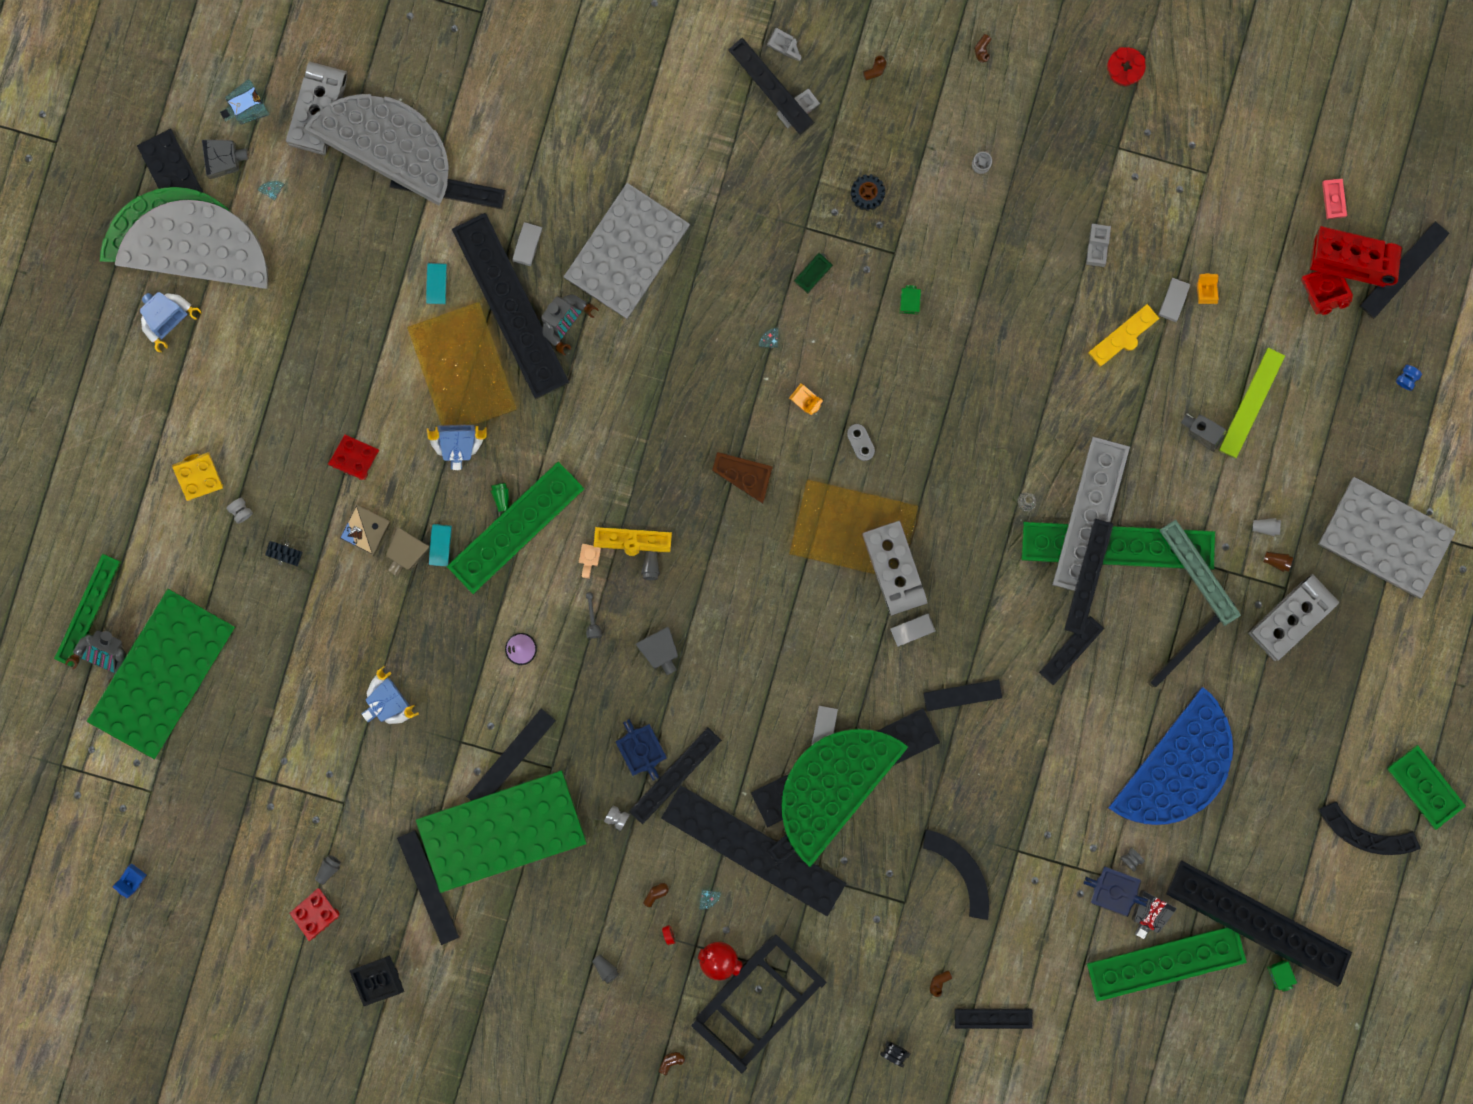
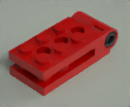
[1310,226,1402,287]

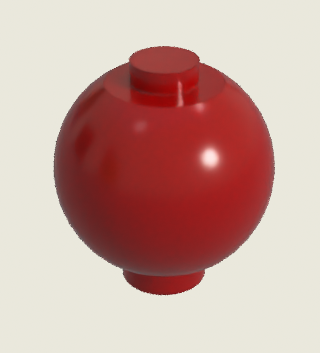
[698,942,742,981]

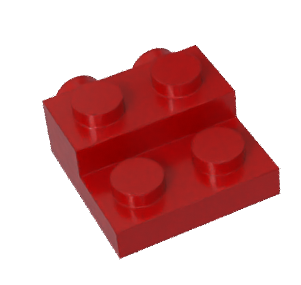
[1301,271,1353,315]

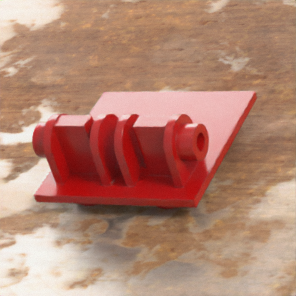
[328,435,379,480]
[289,888,340,941]

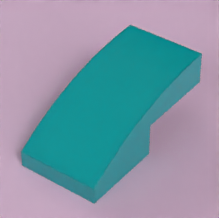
[426,263,447,304]
[429,524,452,566]

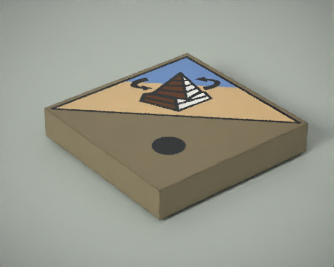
[338,505,390,556]

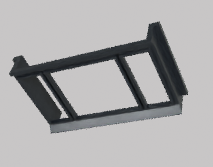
[691,934,827,1074]

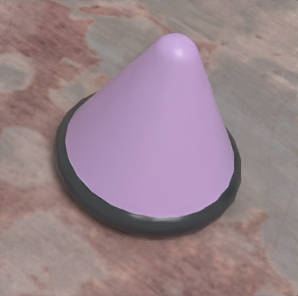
[505,633,537,665]

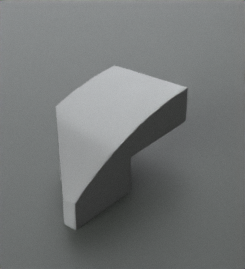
[766,28,801,61]

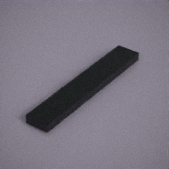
[728,37,815,135]
[390,179,506,209]
[1359,221,1450,319]
[1064,518,1114,635]
[1147,603,1235,687]
[466,708,556,801]
[629,727,722,825]
[397,830,460,945]

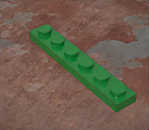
[54,554,121,667]

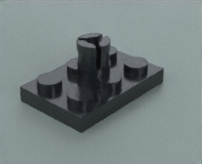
[349,955,405,1006]

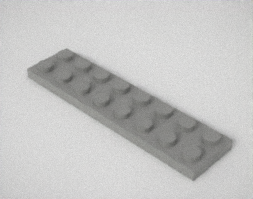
[1052,437,1130,591]

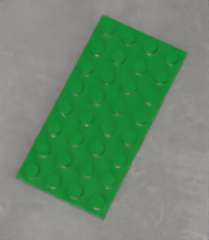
[86,588,235,760]
[416,770,587,893]

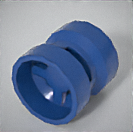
[1396,365,1422,391]

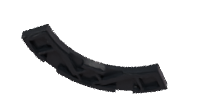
[1318,801,1421,855]
[922,829,989,920]

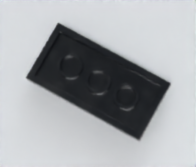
[137,128,204,193]

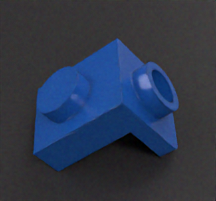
[113,863,147,898]

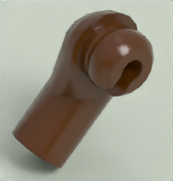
[974,34,992,63]
[863,55,886,81]
[643,883,669,907]
[930,970,952,997]
[658,1052,685,1075]

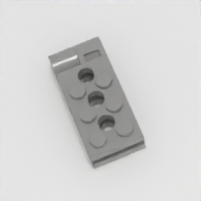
[286,62,347,156]
[862,521,928,616]
[1248,574,1339,661]

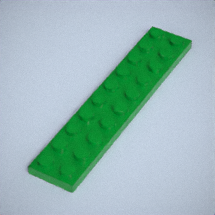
[1021,522,1215,570]

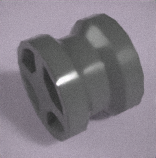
[1120,847,1145,872]

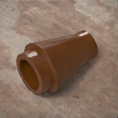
[1263,552,1293,572]

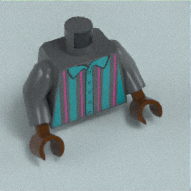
[541,294,599,355]
[65,630,127,683]

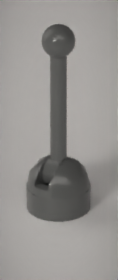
[586,592,602,639]

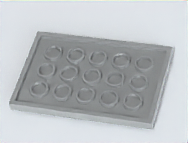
[564,183,690,319]
[1318,477,1456,599]

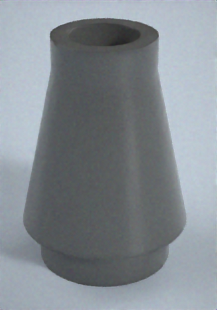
[641,551,660,580]
[315,855,341,885]
[592,954,619,984]

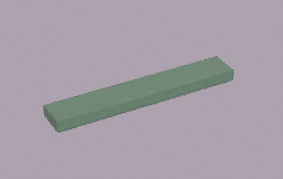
[1159,520,1241,626]

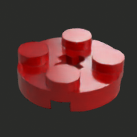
[1107,47,1146,86]

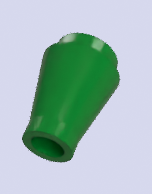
[490,483,509,512]

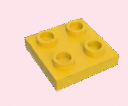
[172,452,223,501]

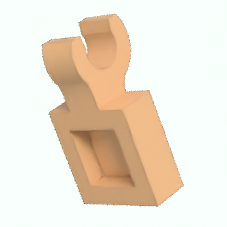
[579,544,601,579]

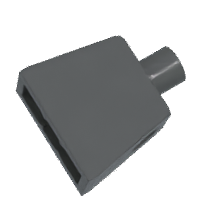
[636,627,678,675]

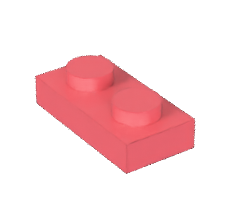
[1322,179,1347,219]

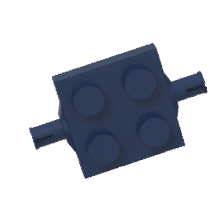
[616,719,667,781]
[1084,867,1148,917]

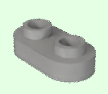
[847,424,875,461]

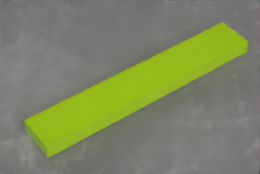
[1218,348,1285,459]

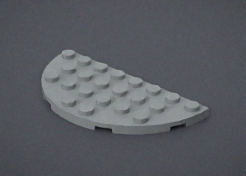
[303,94,449,206]
[115,200,268,289]

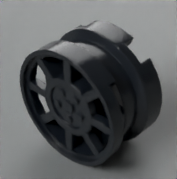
[880,1040,911,1068]

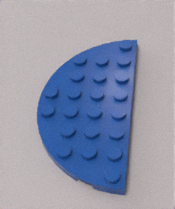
[1108,687,1233,825]

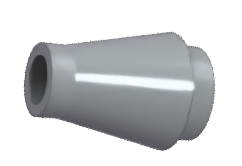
[1253,518,1281,537]

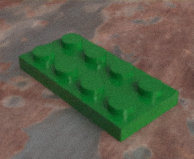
[1386,745,1466,830]

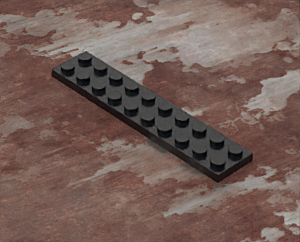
[452,212,570,400]
[751,708,940,828]
[661,785,847,917]
[1166,860,1352,987]

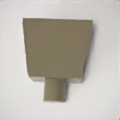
[386,528,430,576]

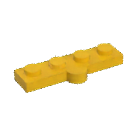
[1088,304,1159,367]
[594,527,672,556]

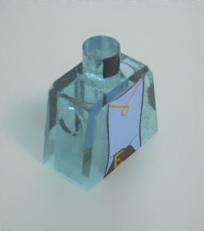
[220,79,270,124]

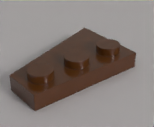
[712,452,773,504]

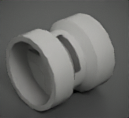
[972,152,992,174]
[226,497,253,524]
[604,805,630,831]

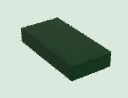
[794,253,833,294]

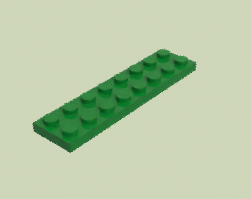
[447,461,585,595]
[1086,927,1247,1002]

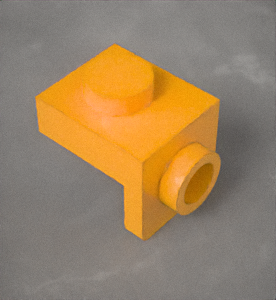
[1197,273,1219,304]
[789,383,823,415]

